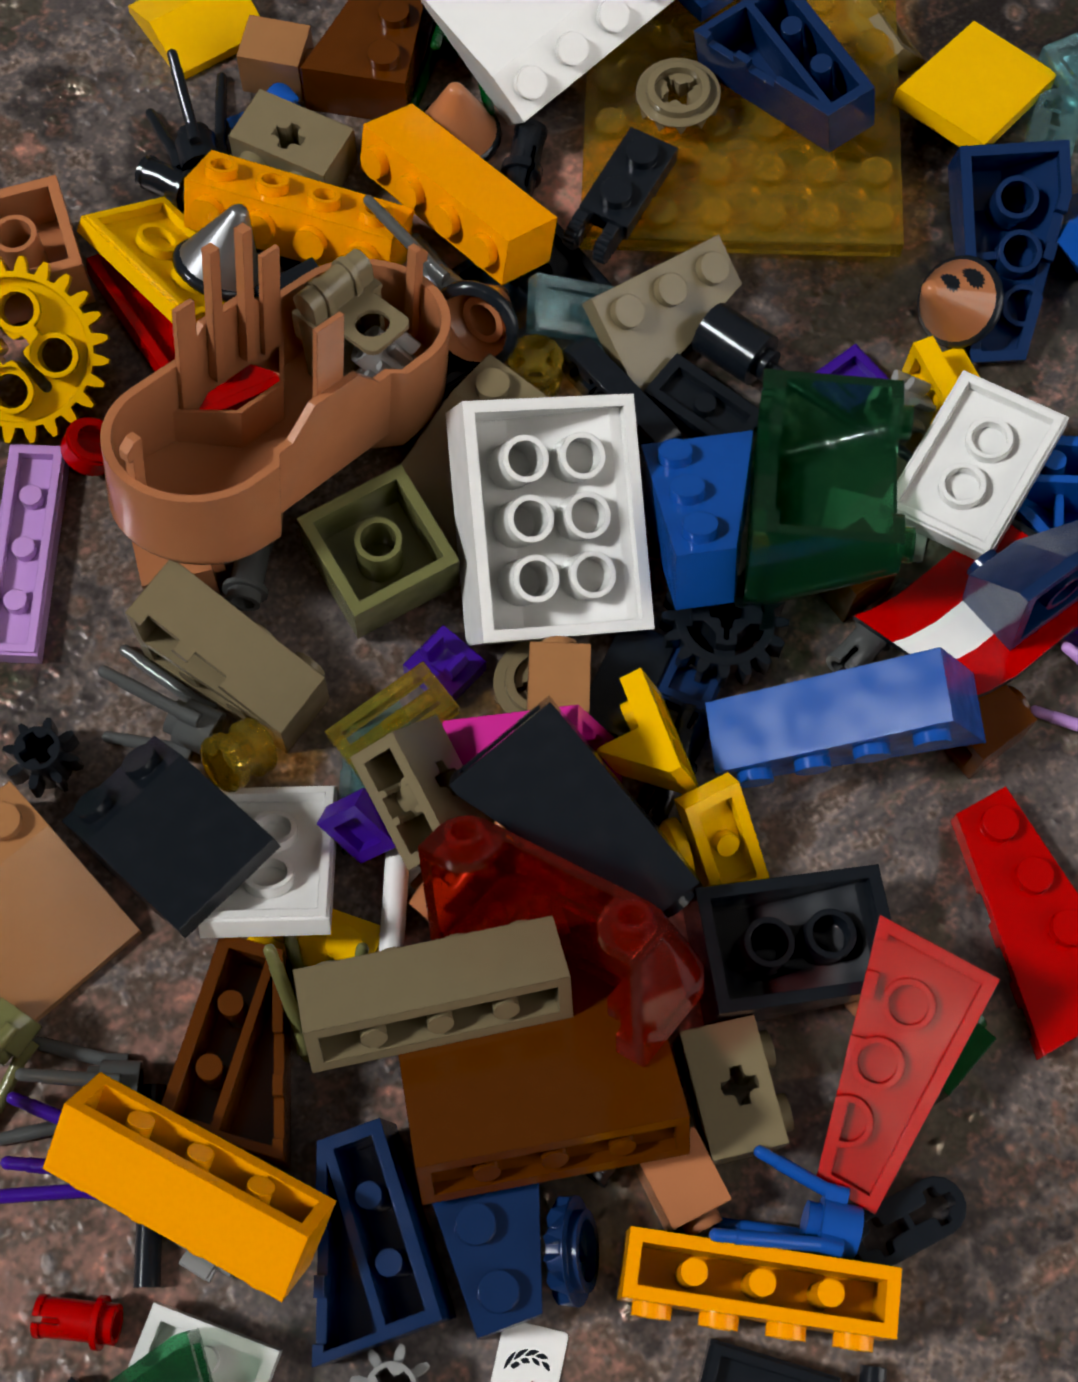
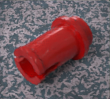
[30,1293,124,1351]

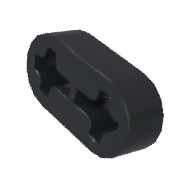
[854,1176,966,1266]

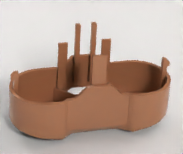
[100,222,451,565]

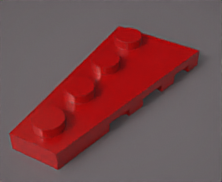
[86,253,279,410]
[951,786,1078,1060]
[817,915,1000,1215]

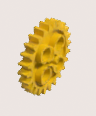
[0,256,111,443]

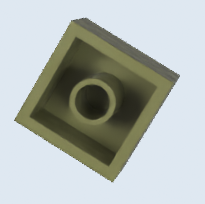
[297,464,460,639]

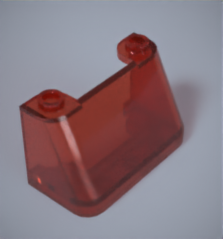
[418,816,704,1067]

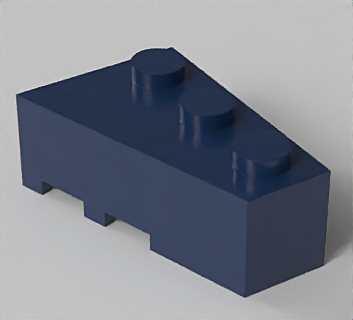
[312,1118,457,1368]

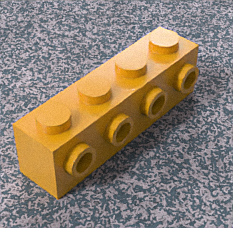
[360,103,558,285]
[184,150,414,266]
[42,1072,336,1302]
[617,1226,902,1353]

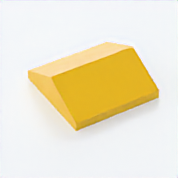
[128,0,260,80]

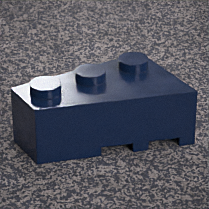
[694,0,875,152]
[432,1183,543,1340]

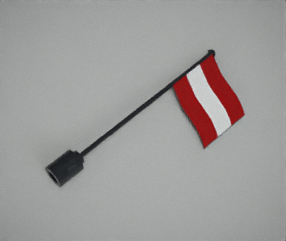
[692,303,1078,698]

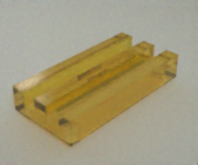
[325,661,460,784]

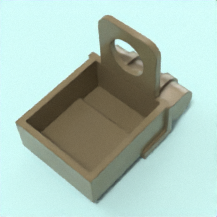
[291,249,409,377]

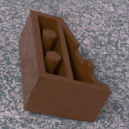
[300,0,433,120]
[161,937,291,1169]

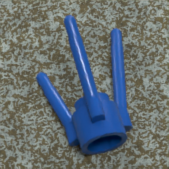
[709,1145,864,1260]

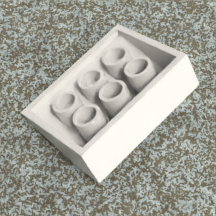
[420,0,674,125]
[445,394,655,646]

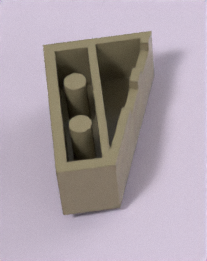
[125,560,330,753]

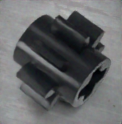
[2,718,84,798]

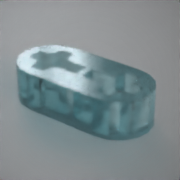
[1024,88,1078,157]

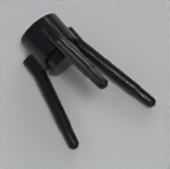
[145,49,229,171]

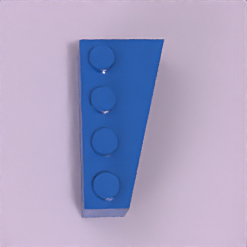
[705,647,986,788]

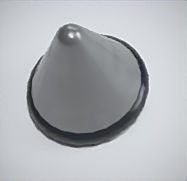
[173,204,259,302]

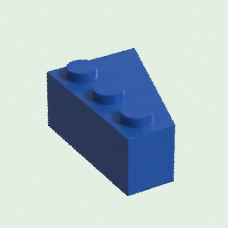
[641,430,753,610]

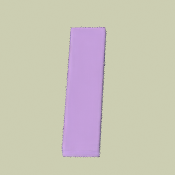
[0,444,70,664]

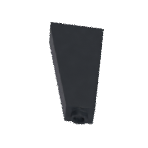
[449,696,700,923]

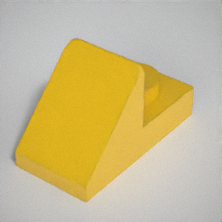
[597,667,699,794]
[674,772,770,887]

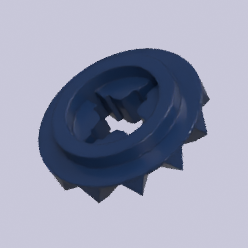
[543,1195,599,1308]

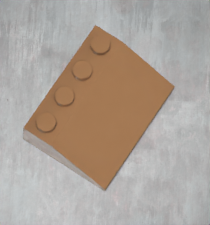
[0,781,142,1023]

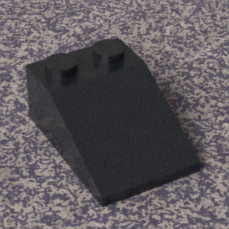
[62,736,281,938]
[682,864,891,1026]

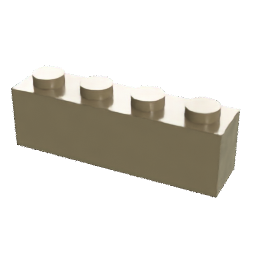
[293,915,574,1073]

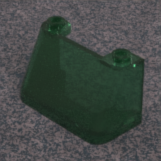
[743,369,916,606]

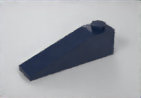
[948,140,1072,364]
[962,520,1078,651]

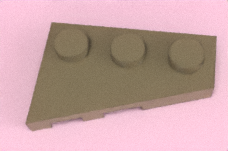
[582,234,742,392]

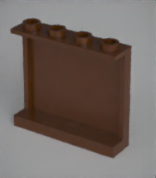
[398,925,690,1205]

